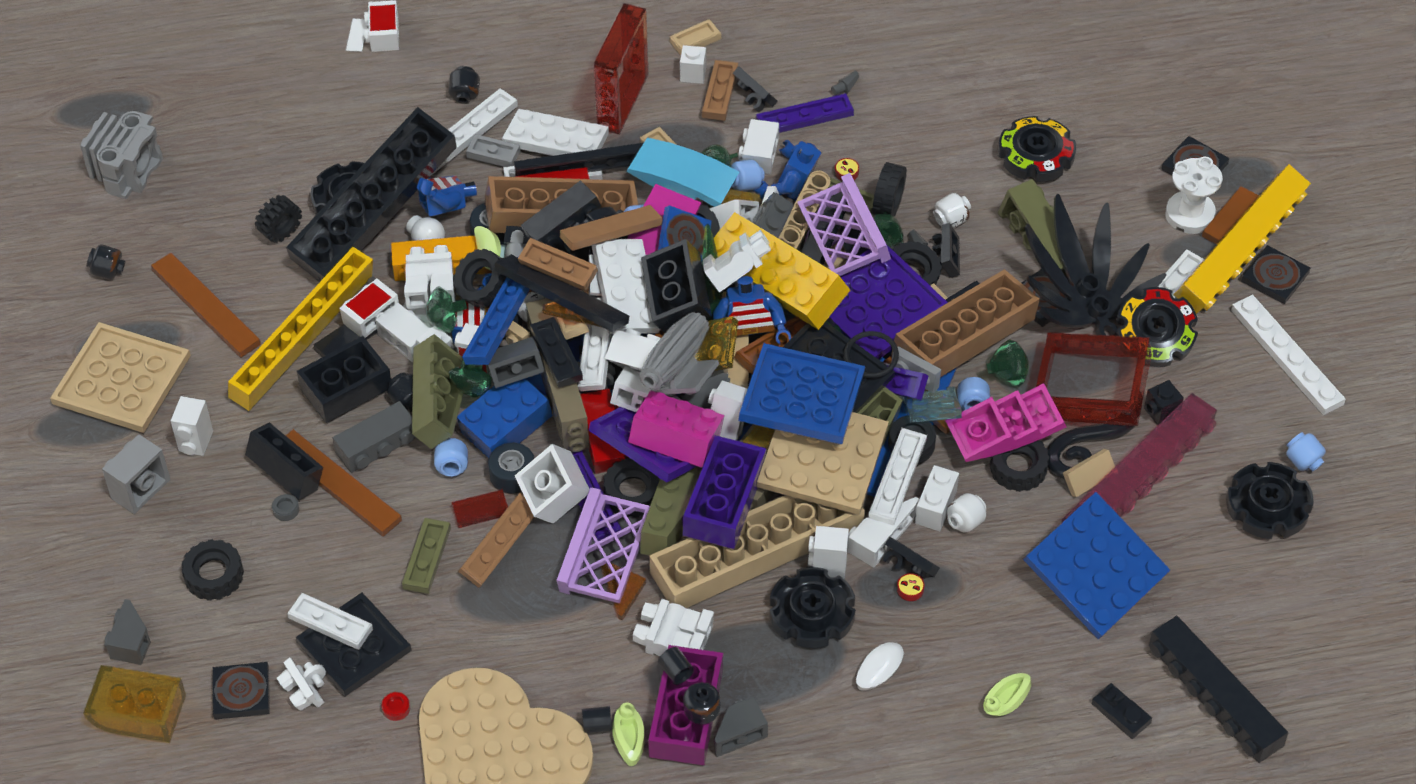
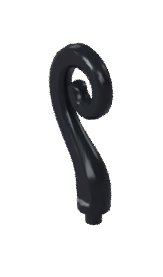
[1048,407,1141,479]

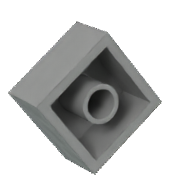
[102,434,170,514]

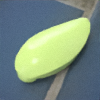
[474,226,502,270]
[983,673,1031,716]
[612,702,645,766]

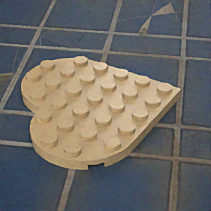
[419,668,593,784]

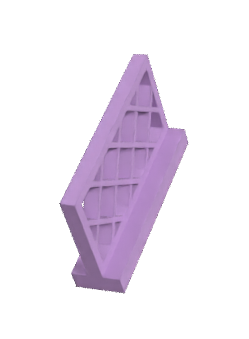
[797,173,891,276]
[557,487,650,603]

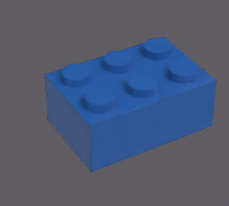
[457,378,553,458]

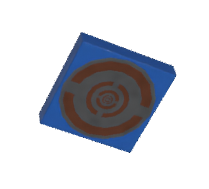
[658,205,712,268]

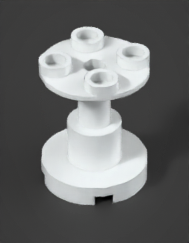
[1165,156,1223,234]

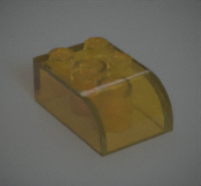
[83,665,186,743]

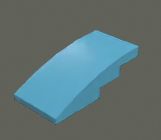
[626,138,739,207]

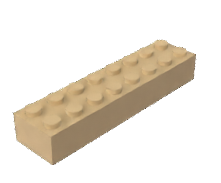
[649,495,865,608]

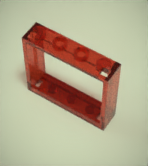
[594,3,649,135]
[1036,333,1152,426]

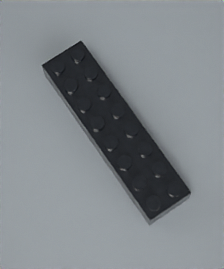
[286,107,457,282]

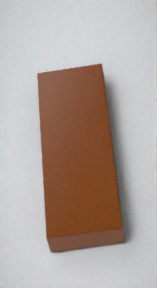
[1202,186,1259,244]

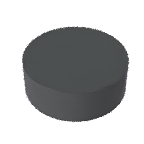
[272,494,299,521]

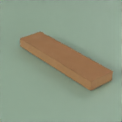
[560,205,662,251]
[458,492,534,588]

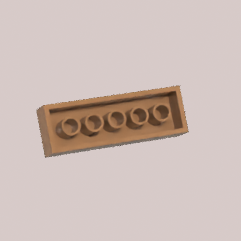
[485,176,638,233]
[891,269,1040,376]

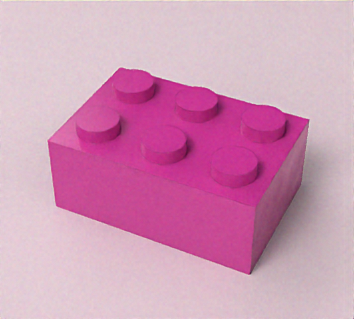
[628,390,725,468]

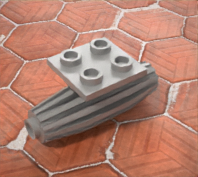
[639,312,719,396]

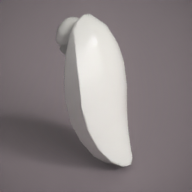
[856,642,904,691]

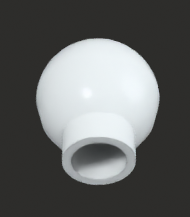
[406,215,445,241]

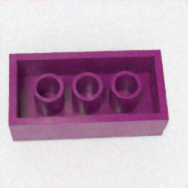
[648,645,723,766]

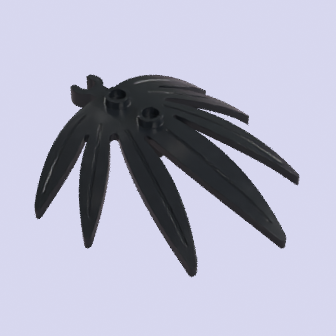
[1025,194,1167,341]

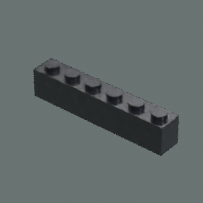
[1149,615,1289,763]

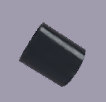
[658,647,694,685]
[582,706,612,734]

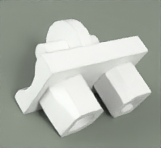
[277,658,326,711]

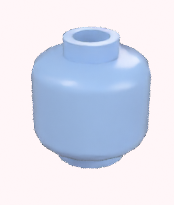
[731,159,764,193]
[957,377,990,411]
[1286,432,1326,472]
[434,438,468,477]

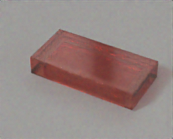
[451,489,508,528]

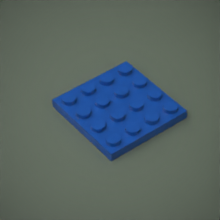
[738,343,865,445]
[1023,492,1170,639]

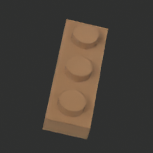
[702,60,738,121]
[518,238,598,291]

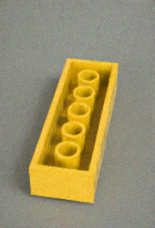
[707,212,850,330]

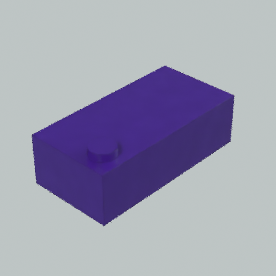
[683,435,766,549]

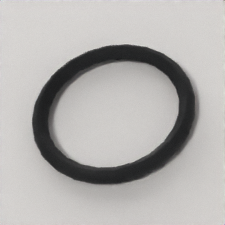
[844,331,899,378]

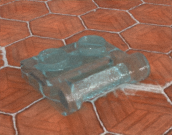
[903,387,962,423]

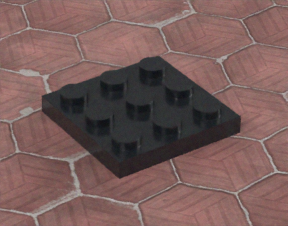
[296,592,412,696]

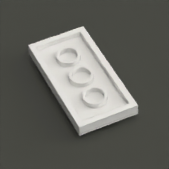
[502,109,609,156]
[592,239,660,334]

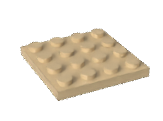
[50,322,191,433]
[757,412,889,515]

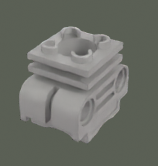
[81,111,163,199]

